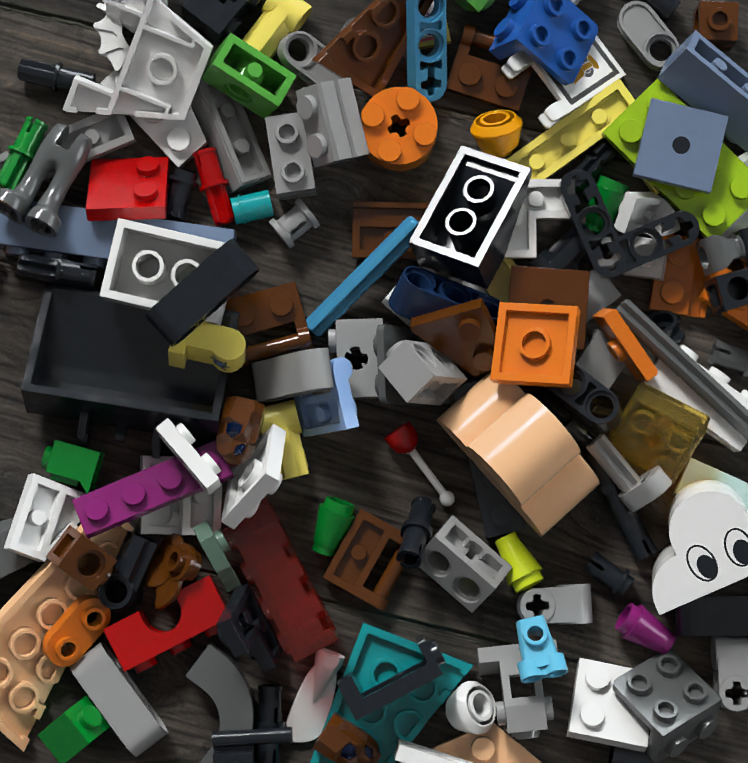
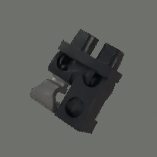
[695,228,748,316]

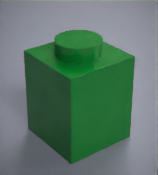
[38,696,111,763]

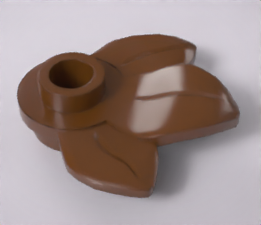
[144,533,202,610]

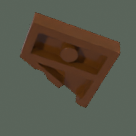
[410,298,496,377]

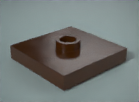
[508,265,590,350]

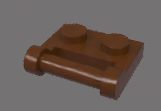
[446,23,533,114]
[225,281,314,369]
[323,509,404,611]

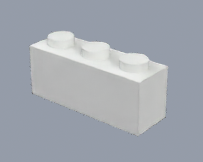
[639,344,748,452]

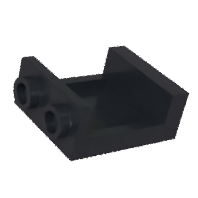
[337,634,445,720]

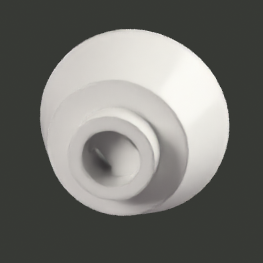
[446,681,496,735]

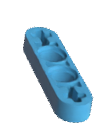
[406,0,447,102]

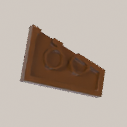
[312,0,433,98]

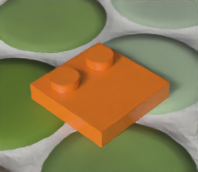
[490,302,581,388]

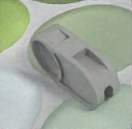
[617,1,679,71]
[277,31,341,85]

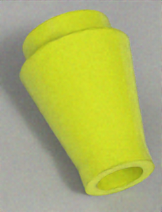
[495,532,544,593]

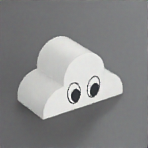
[652,480,748,615]

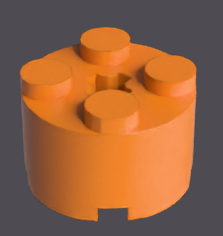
[360,87,438,172]

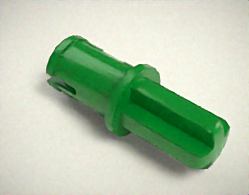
[0,116,49,190]

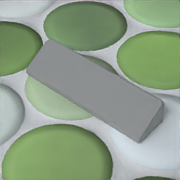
[191,38,272,194]

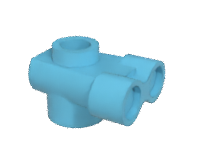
[516,615,568,683]

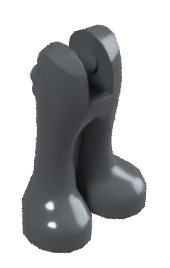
[0,123,93,237]

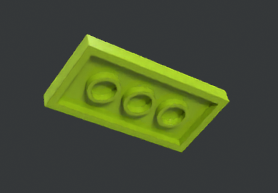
[601,79,748,238]

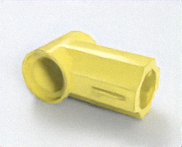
[242,0,313,59]
[261,399,309,480]

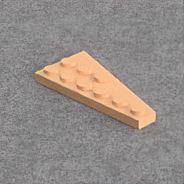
[0,522,134,752]

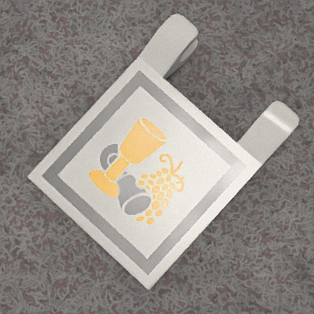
[501,35,626,129]

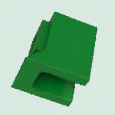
[41,440,105,493]

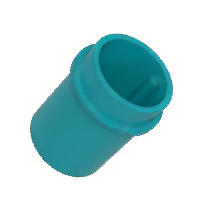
[230,190,274,225]

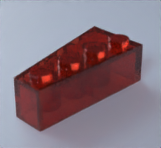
[222,497,340,663]

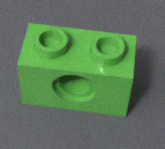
[201,33,297,119]

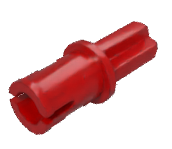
[192,147,234,226]

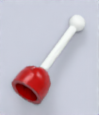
[384,421,455,506]

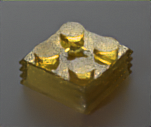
[608,382,710,483]

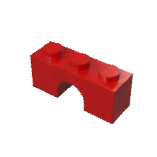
[103,574,227,674]

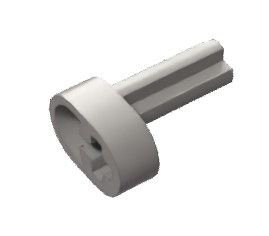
[586,434,672,513]

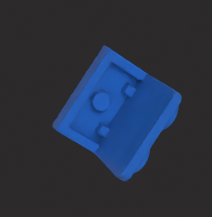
[489,0,598,86]

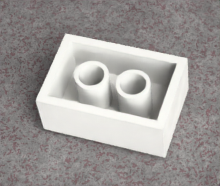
[99,218,226,325]

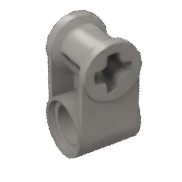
[516,583,593,625]
[711,636,748,712]

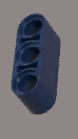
[388,266,501,327]

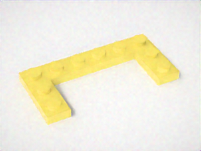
[484,79,659,302]

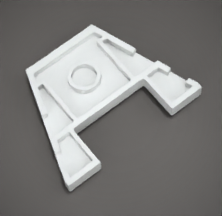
[62,0,214,121]

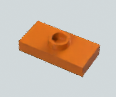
[592,308,658,382]

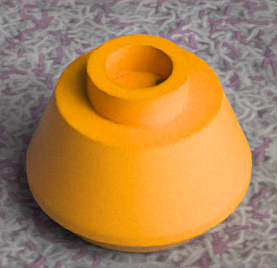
[470,110,523,158]

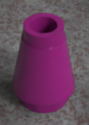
[615,603,676,655]

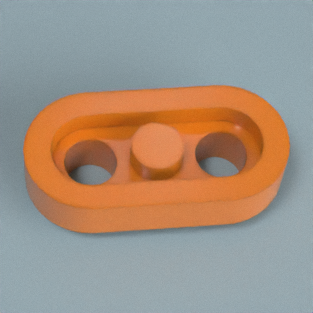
[42,594,111,667]

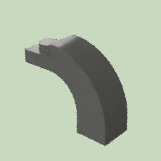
[186,642,256,763]

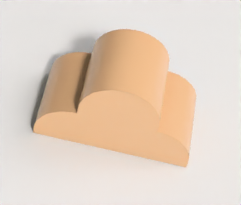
[436,372,600,537]

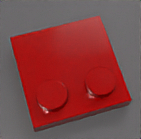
[86,156,170,221]

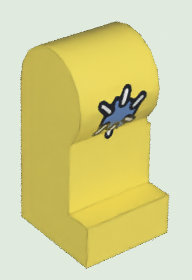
[168,322,246,373]

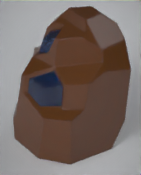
[216,396,266,467]
[313,712,381,763]

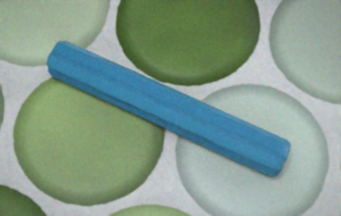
[306,216,419,337]

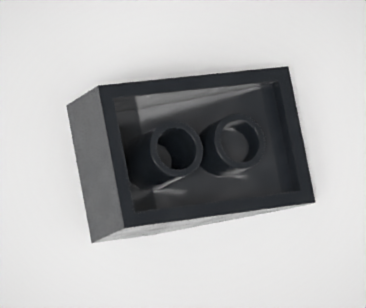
[408,145,532,289]

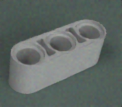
[251,348,334,402]
[69,641,168,757]

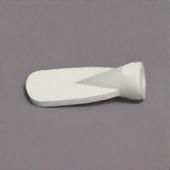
[285,647,345,742]

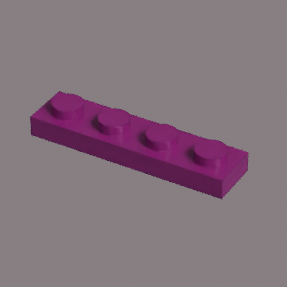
[72,440,234,539]

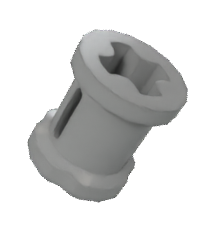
[269,198,320,249]

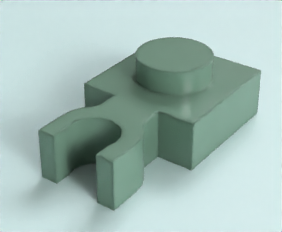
[193,520,241,593]

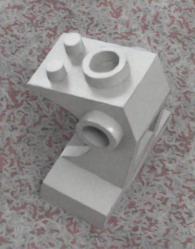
[477,640,558,739]

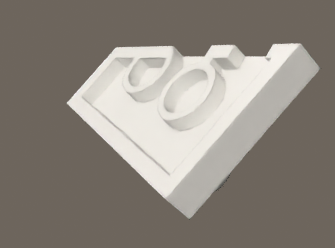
[101,70,208,169]

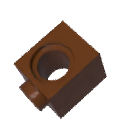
[692,1,739,51]
[46,525,118,592]

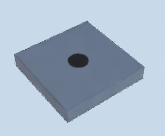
[632,98,729,195]

